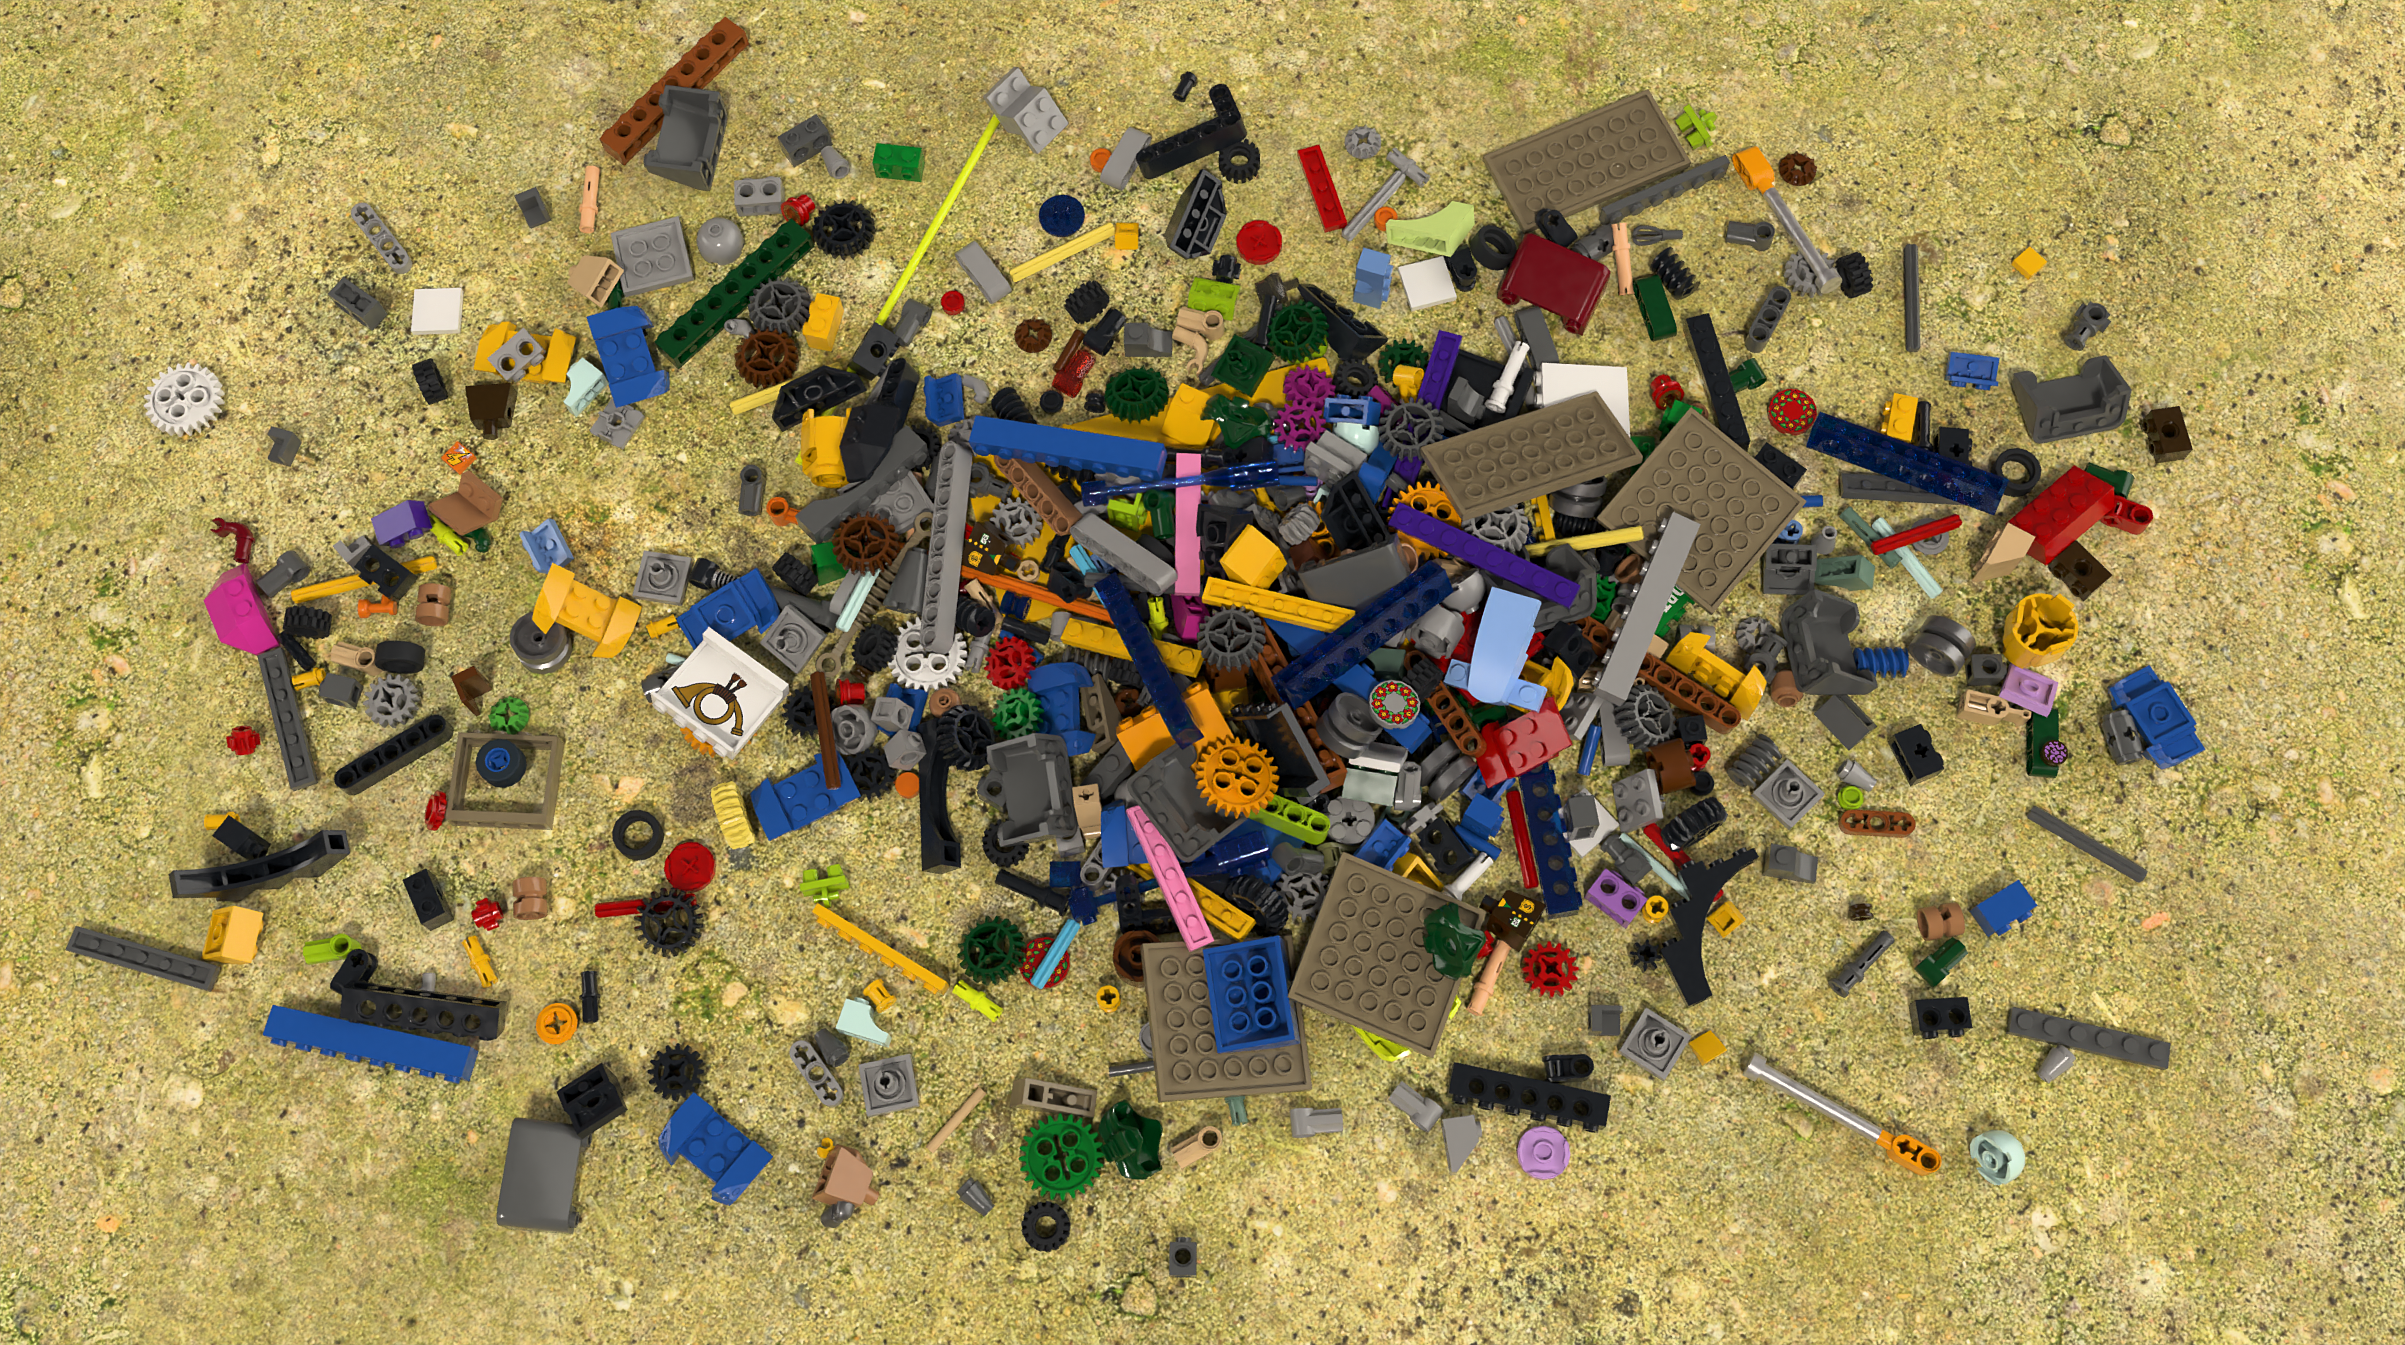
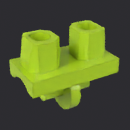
[1675,104,1717,150]
[799,864,850,908]

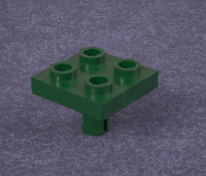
[1211,334,1276,398]

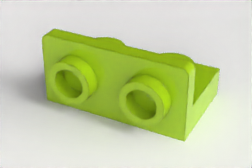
[1187,277,1240,321]
[1107,492,1148,532]

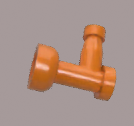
[358,585,397,618]

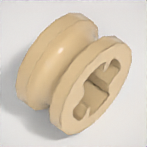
[1017,560,1040,584]

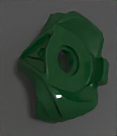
[1200,394,1273,449]
[1423,902,1486,981]
[1098,1099,1163,1180]

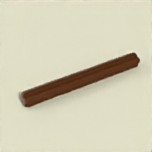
[810,671,841,790]

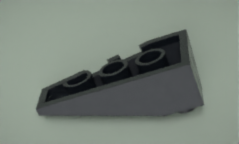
[1297,284,1389,362]
[1196,504,1254,612]

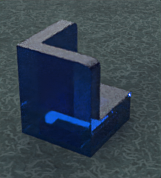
[1049,861,1082,892]

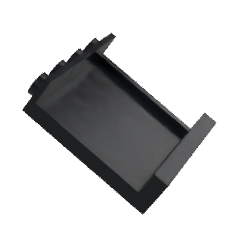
[1440,349,1535,438]
[1224,701,1331,797]

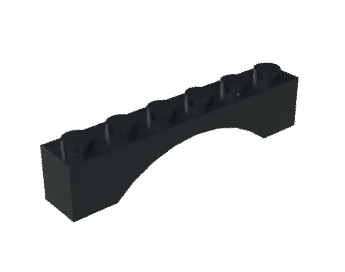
[1684,313,1751,452]
[917,718,961,874]

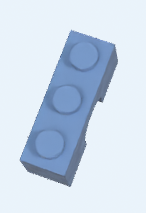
[1353,247,1394,309]

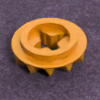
[536,1003,578,1045]

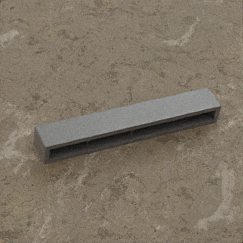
[1592,512,1701,706]

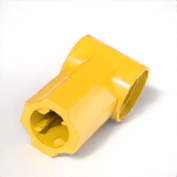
[1393,364,1425,403]

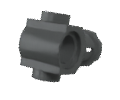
[2064,301,2111,351]
[968,462,1014,503]
[1208,488,1257,510]
[1739,632,1788,684]
[1601,834,1653,886]

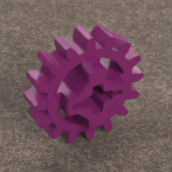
[1283,365,1336,411]
[1274,400,1326,453]

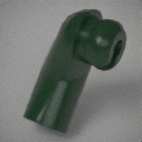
[462,528,491,553]

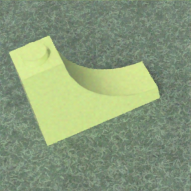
[1386,201,1475,257]

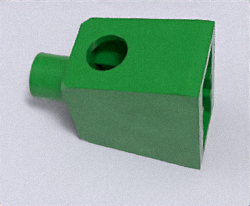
[811,541,865,586]

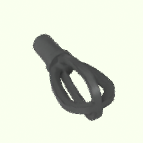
[1632,225,1683,246]

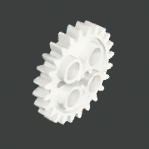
[144,362,225,437]
[888,617,968,695]

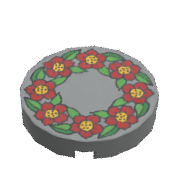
[1368,680,1420,730]

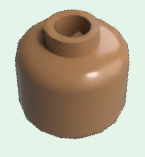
[1770,669,1804,707]
[929,688,962,718]

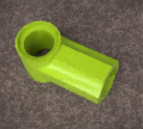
[303,934,362,965]

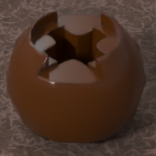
[1114,687,1144,718]

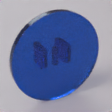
[1039,195,1085,237]
[1419,705,1447,749]

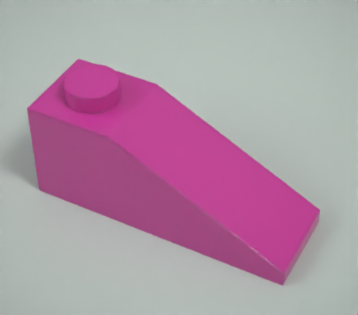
[1171,594,1211,645]

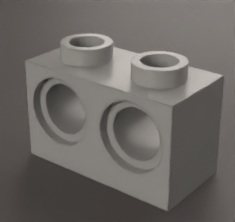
[734,176,785,217]
[487,328,546,383]

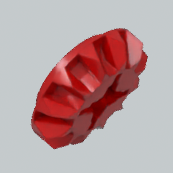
[425,790,447,831]

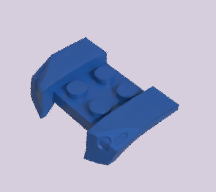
[586,306,670,408]
[676,568,780,650]
[1028,662,1096,757]
[2107,665,2205,770]
[750,750,861,841]
[1101,799,1205,868]
[658,1092,773,1206]

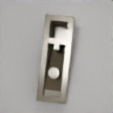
[1080,674,1123,755]
[1010,1078,1097,1118]

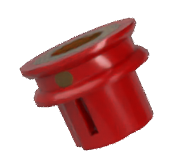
[781,194,815,227]
[1651,374,1684,410]
[835,678,865,707]

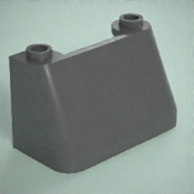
[643,85,727,191]
[2012,355,2132,444]
[1298,533,1417,614]
[1479,543,1597,634]
[1781,589,1878,695]
[986,733,1078,847]
[1127,737,1248,862]
[496,1117,592,1234]

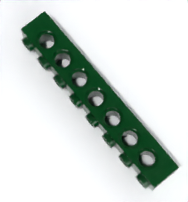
[654,219,815,370]

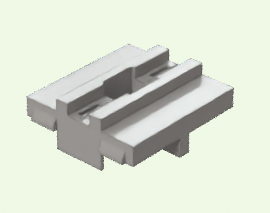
[590,399,645,450]
[1401,801,1443,836]

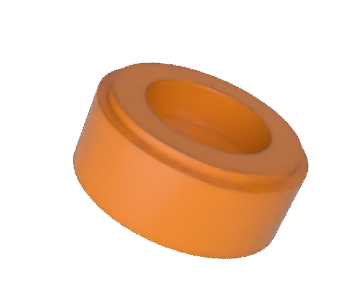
[1090,148,1112,172]
[1374,207,1398,231]
[895,772,919,799]

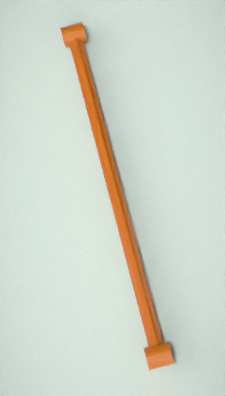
[766,497,1132,632]

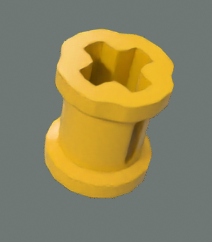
[1642,896,1669,924]
[863,979,897,1013]
[1096,985,1121,1013]

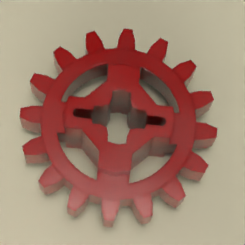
[984,636,1036,691]
[1521,941,1579,999]

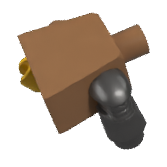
[812,1137,879,1228]

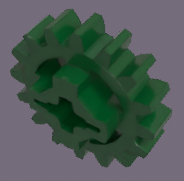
[1378,338,1429,388]

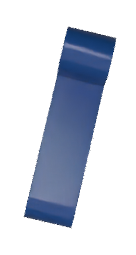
[1358,440,1399,506]

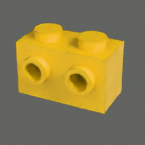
[802,293,844,352]
[1879,393,1918,453]

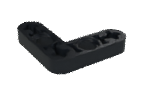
[1115,875,1180,935]

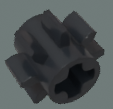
[1212,255,1241,284]
[1628,939,1662,973]

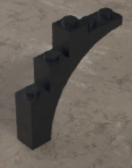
[168,830,350,902]
[1659,847,1759,1009]

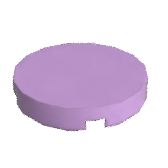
[1516,1126,1570,1180]

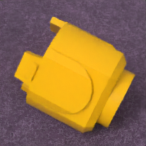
[801,408,852,488]
[2003,593,2078,669]

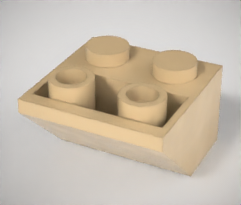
[1972,523,2035,582]

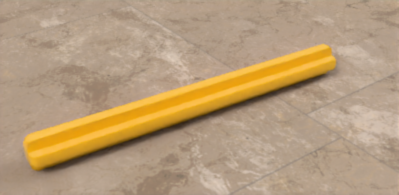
[291,555,437,604]

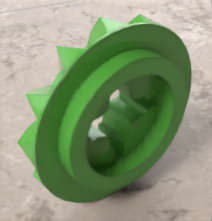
[488,696,529,735]

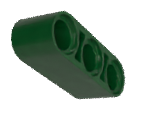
[1633,275,1677,342]
[2026,708,2059,779]

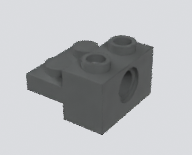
[1762,544,1817,595]

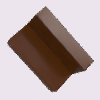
[451,666,492,717]

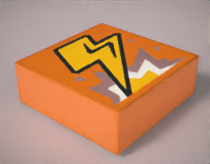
[441,441,477,475]

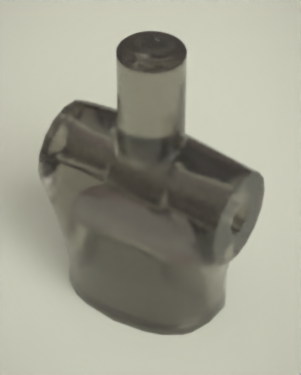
[1254,273,1299,306]

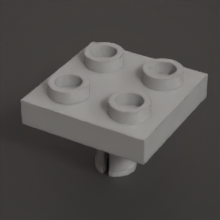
[632,550,693,606]
[760,604,827,674]
[1559,693,1605,741]
[1751,759,1825,830]
[1612,769,1665,833]
[1618,1008,1691,1081]
[858,1054,920,1118]

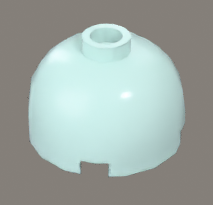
[1332,422,1381,455]
[1970,1130,2025,1186]

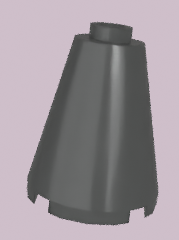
[882,547,929,617]

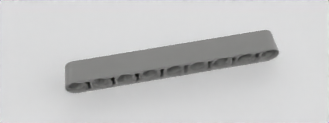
[919,441,972,655]

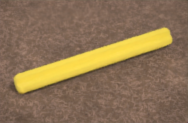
[1009,222,1115,282]
[730,362,843,415]
[1524,526,1644,559]

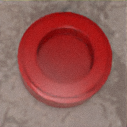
[941,291,965,315]

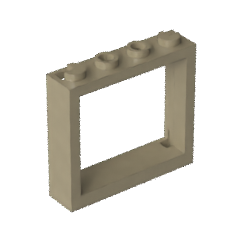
[445,730,564,830]

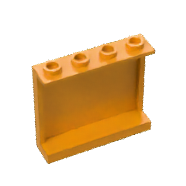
[1116,681,1236,775]

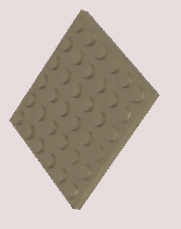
[1595,407,1807,615]
[1287,852,1486,1058]
[1140,935,1312,1103]

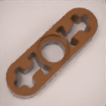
[1838,810,1916,838]

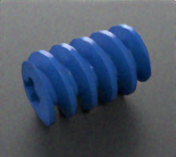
[1853,647,1909,678]

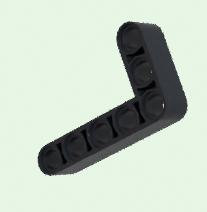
[1136,84,1247,179]

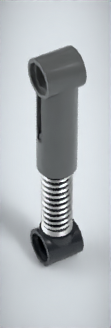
[688,558,840,633]

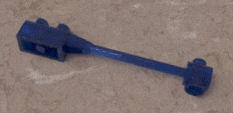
[1081,458,1280,507]
[1068,828,1272,926]

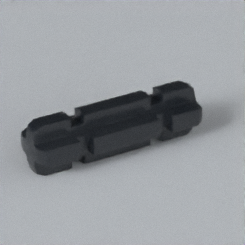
[277,631,316,671]

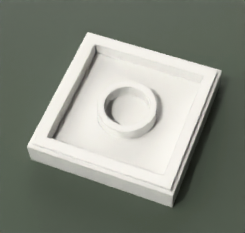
[1398,256,1457,311]
[411,288,464,335]
[1348,742,1408,773]
[1547,788,1620,859]

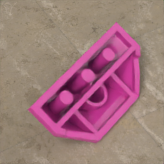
[203,563,280,656]

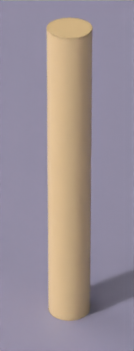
[926,1087,986,1153]

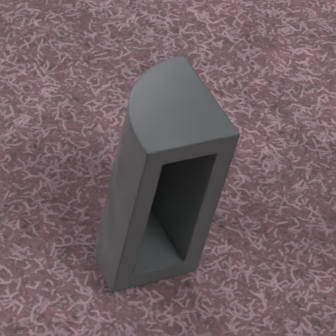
[1814,695,1878,751]

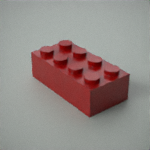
[2006,465,2115,565]

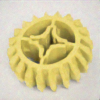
[711,781,755,850]

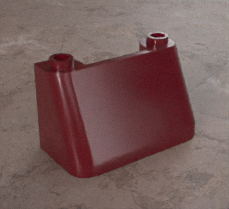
[1497,233,1611,336]

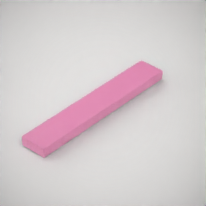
[1174,453,1201,596]
[1126,805,1214,952]

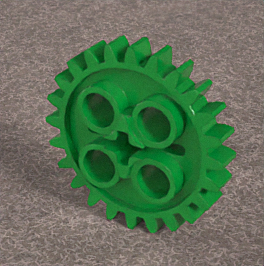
[1018,1113,1105,1202]

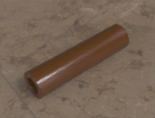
[1052,329,1085,375]

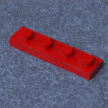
[1297,145,1347,233]

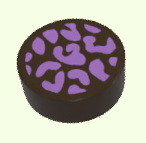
[2040,740,2068,767]

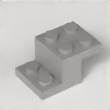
[983,67,1069,154]
[1304,430,1367,489]

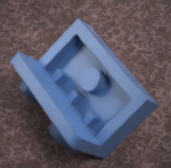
[519,518,574,574]

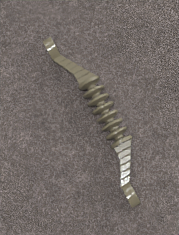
[815,512,933,677]

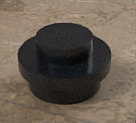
[1040,390,1064,414]
[1689,771,1714,796]

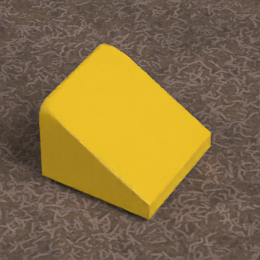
[1115,222,1139,250]
[1707,900,1746,938]
[1688,1030,1727,1066]

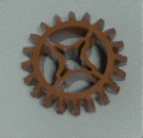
[734,326,799,389]
[832,511,900,577]

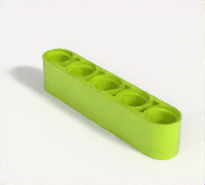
[1216,778,1330,845]

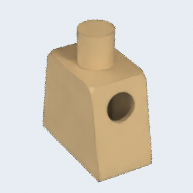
[568,255,624,308]

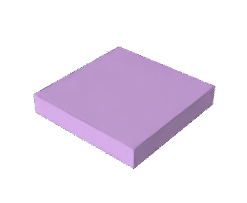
[1999,663,2058,717]

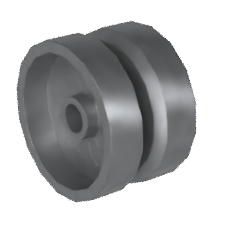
[1548,475,1607,518]
[509,612,572,674]
[1908,615,1976,677]
[1316,692,1383,759]
[1420,739,1477,803]

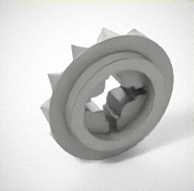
[1345,124,1381,159]
[1911,518,1949,556]
[1736,616,1776,654]

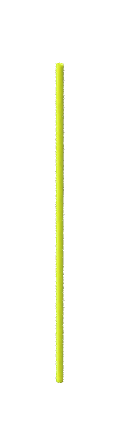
[795,114,1000,466]

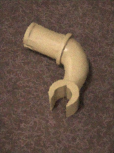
[1172,325,1208,379]

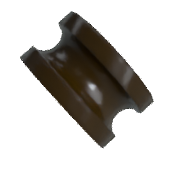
[849,662,875,684]
[1849,903,1874,921]

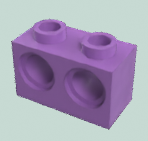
[1584,868,1648,929]

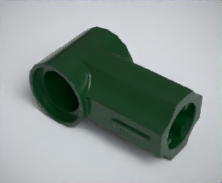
[1729,358,1767,394]
[2084,462,2135,499]
[1143,489,1176,540]
[1455,704,1508,740]
[1914,937,1968,988]

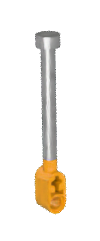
[1732,146,1842,294]
[1742,1052,1942,1176]

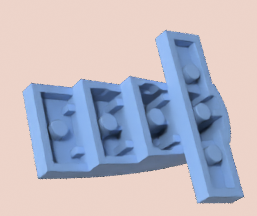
[1444,587,1547,713]

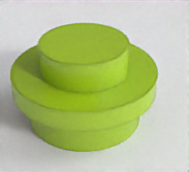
[1837,786,1864,810]

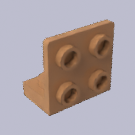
[428,471,503,536]

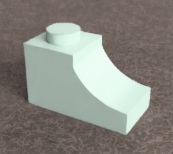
[563,357,609,417]
[836,997,892,1048]

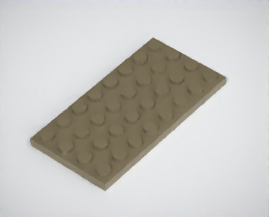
[1483,89,1691,235]
[1420,391,1643,522]

